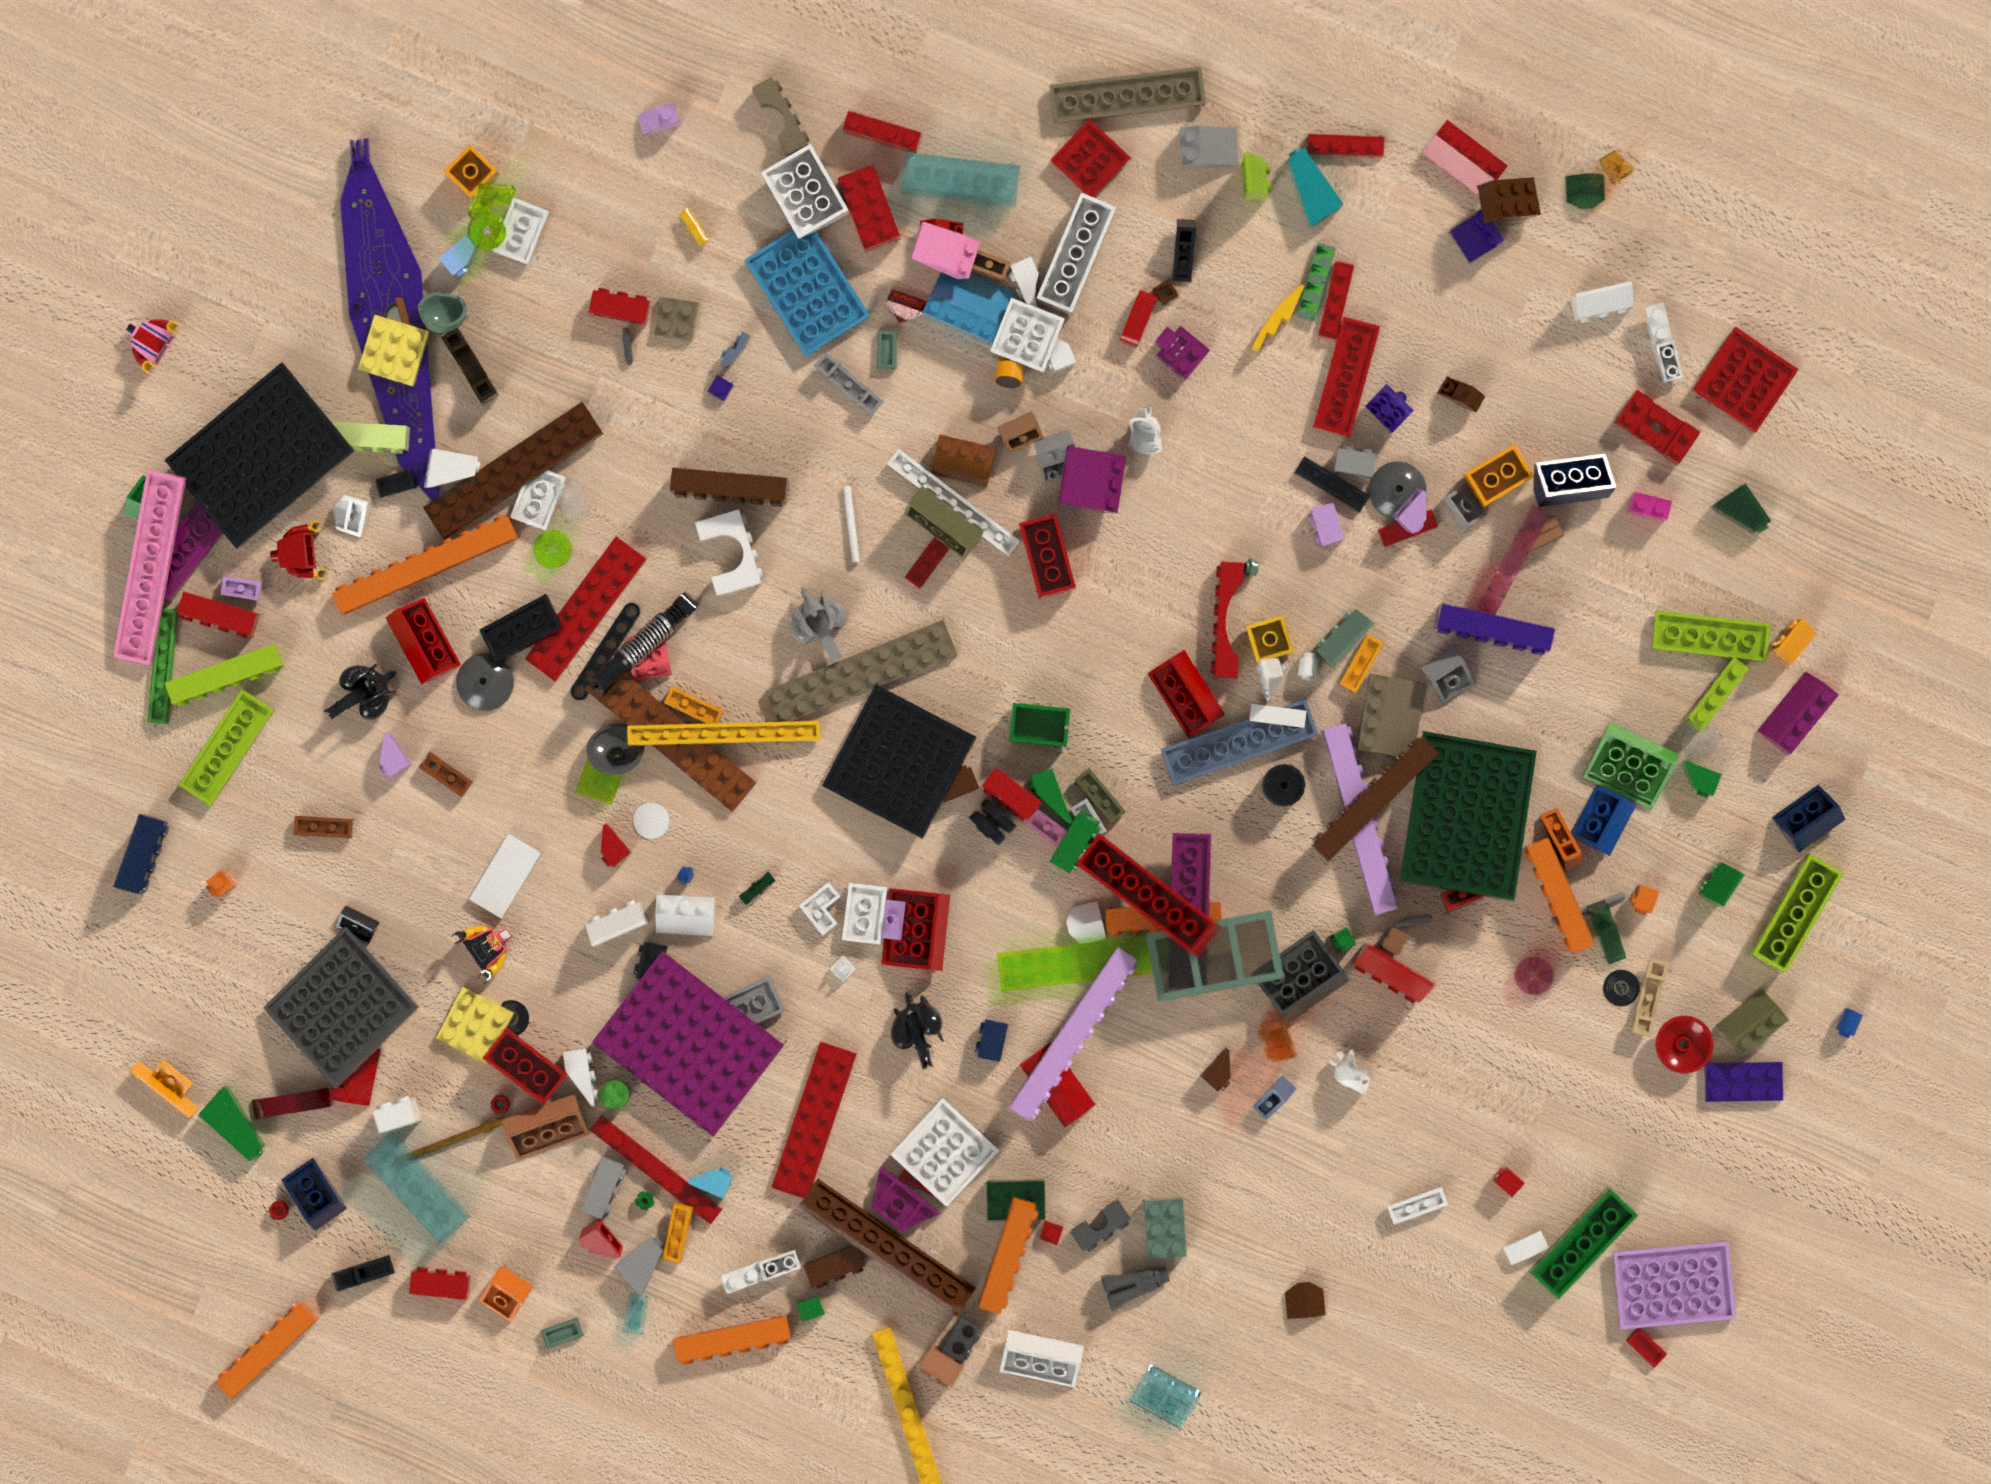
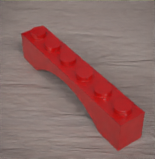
[1211,561,1244,679]

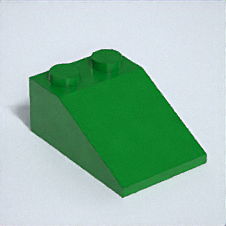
[1028,768,1072,824]

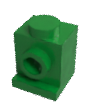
[1329,927,1356,953]

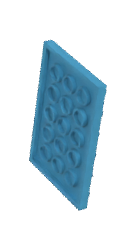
[744,229,870,357]

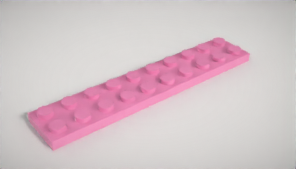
[113,470,186,665]

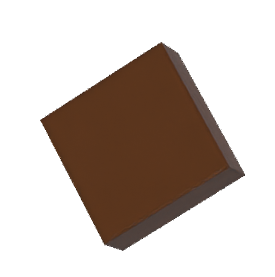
[1153,279,1179,306]

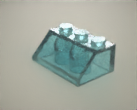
[1130,1364,1201,1429]

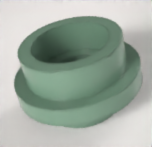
[1244,558,1259,577]

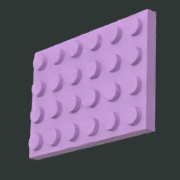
[1612,1241,1736,1330]

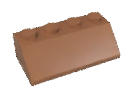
[502,1094,590,1160]

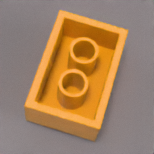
[1463,444,1534,508]

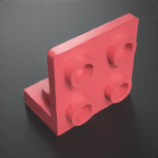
[627,636,672,681]

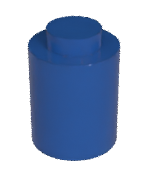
[1836,1008,1863,1038]

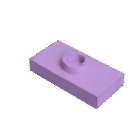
[881,900,906,940]

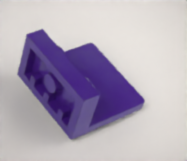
[1450,209,1504,263]

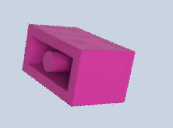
[1627,492,1672,522]

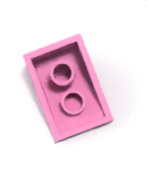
[910,222,980,279]

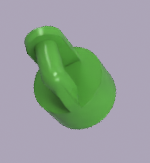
[600,1080,630,1109]

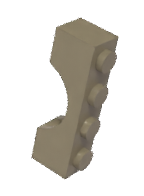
[752,77,810,156]

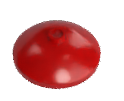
[1655,1016,1714,1073]

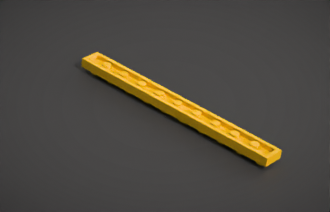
[627,721,820,746]
[872,1326,942,1484]

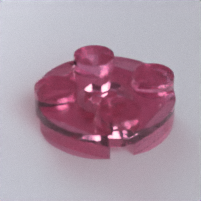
[1514,956,1553,995]

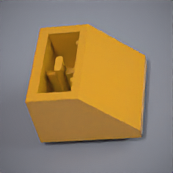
[1771,618,1816,664]

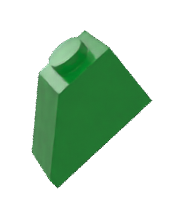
[1682,760,1722,798]

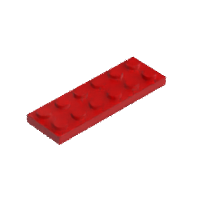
[1313,316,1380,438]

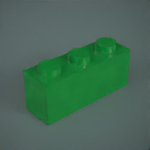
[1049,810,1101,873]

